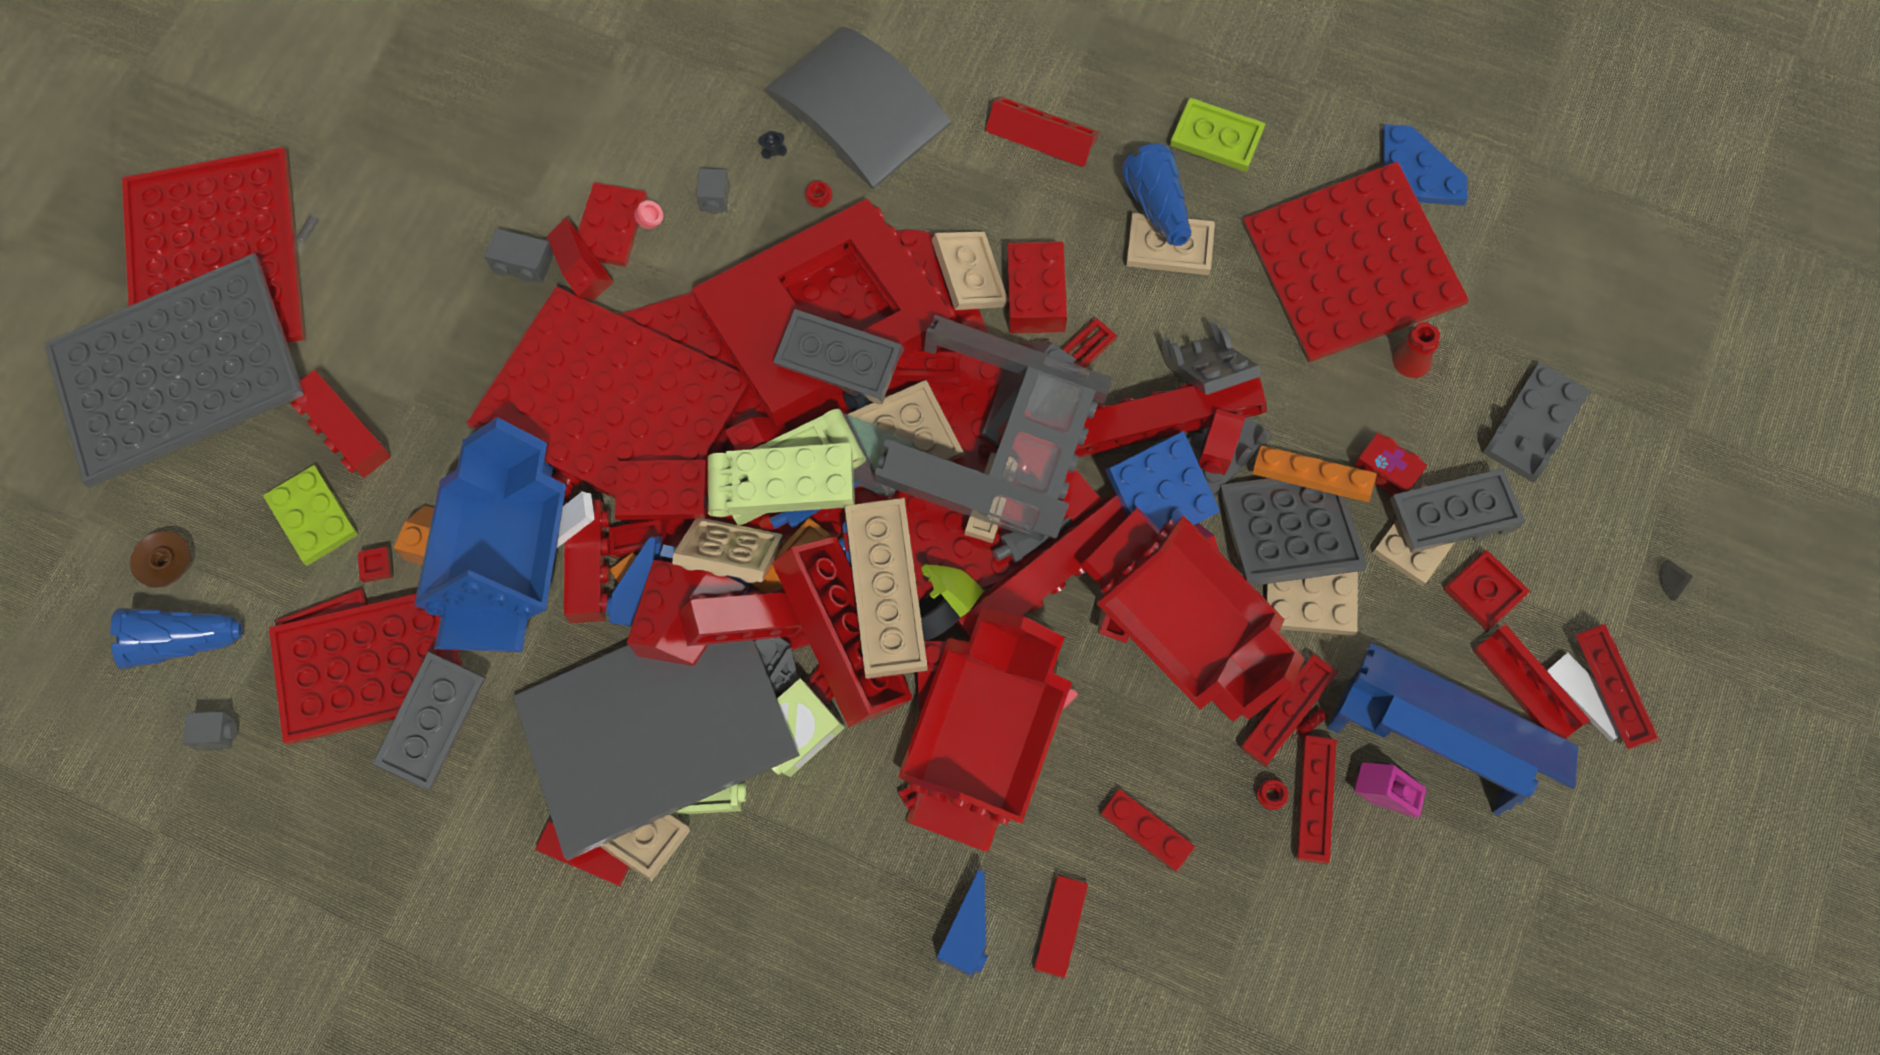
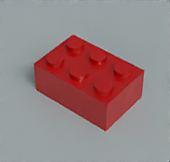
[1007,242,1067,334]

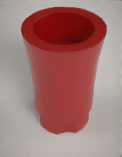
[1392,322,1440,378]

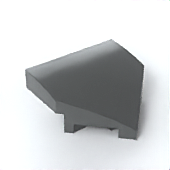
[754,638,799,692]

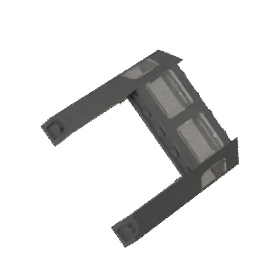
[874,315,1113,542]

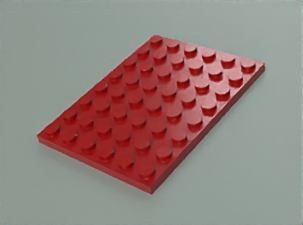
[122,147,305,344]
[466,286,750,524]

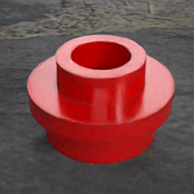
[805,181,832,208]
[1257,779,1289,810]

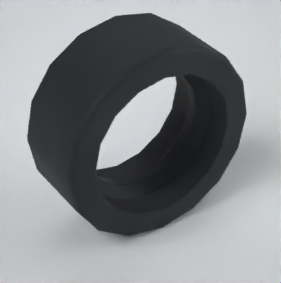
[919,594,960,641]

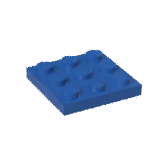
[1105,431,1220,529]

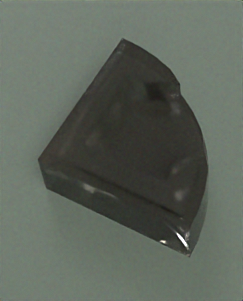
[1659,559,1693,601]

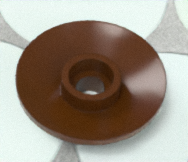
[130,531,191,588]

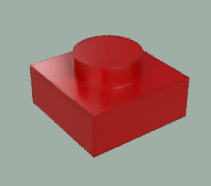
[357,547,393,583]

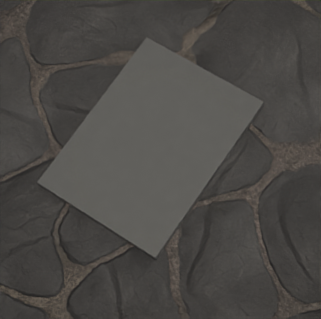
[44,253,305,488]
[513,640,800,860]

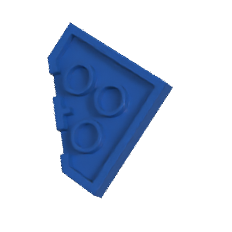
[1382,124,1467,206]

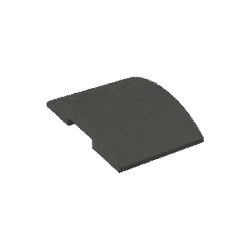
[764,27,951,189]

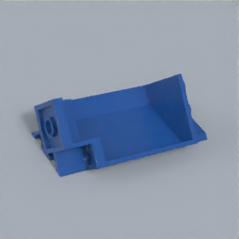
[414,417,566,652]
[1327,643,1578,816]

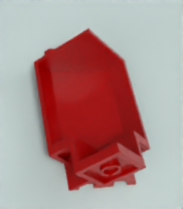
[1080,507,1305,722]
[897,607,1072,852]

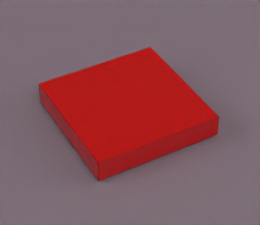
[1443,549,1531,632]

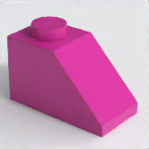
[1354,763,1427,818]

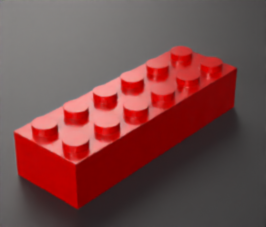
[772,536,914,728]

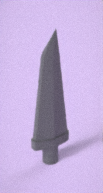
[993,517,1073,563]

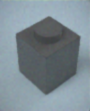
[696,168,730,214]
[183,712,237,750]

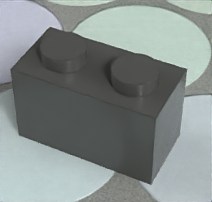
[484,229,554,283]

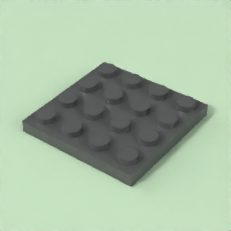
[1220,478,1367,586]

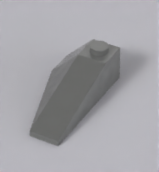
[982,343,1075,447]

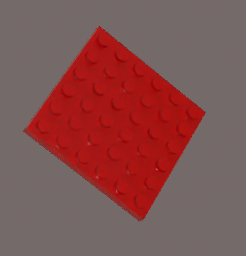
[1243,161,1469,363]

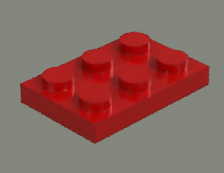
[578,182,647,267]
[614,460,707,520]

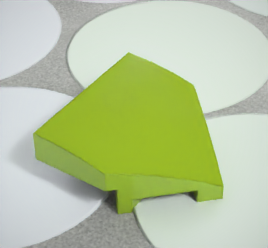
[921,564,984,617]

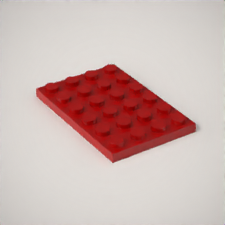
[269,593,462,745]

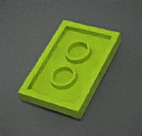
[1170,98,1266,172]
[263,465,358,566]

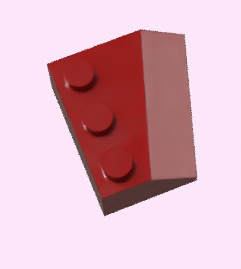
[627,560,747,666]

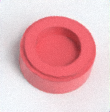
[634,200,663,229]

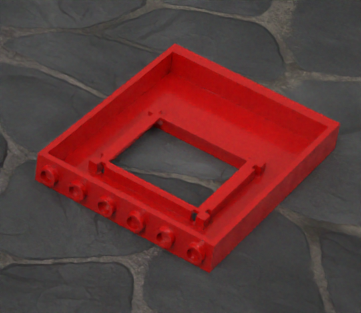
[691,198,956,427]

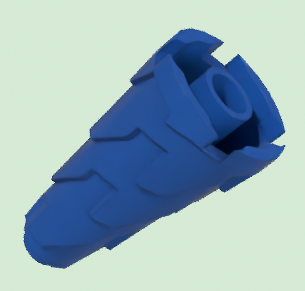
[1121,144,1192,246]
[110,608,242,669]

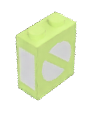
[772,678,845,777]

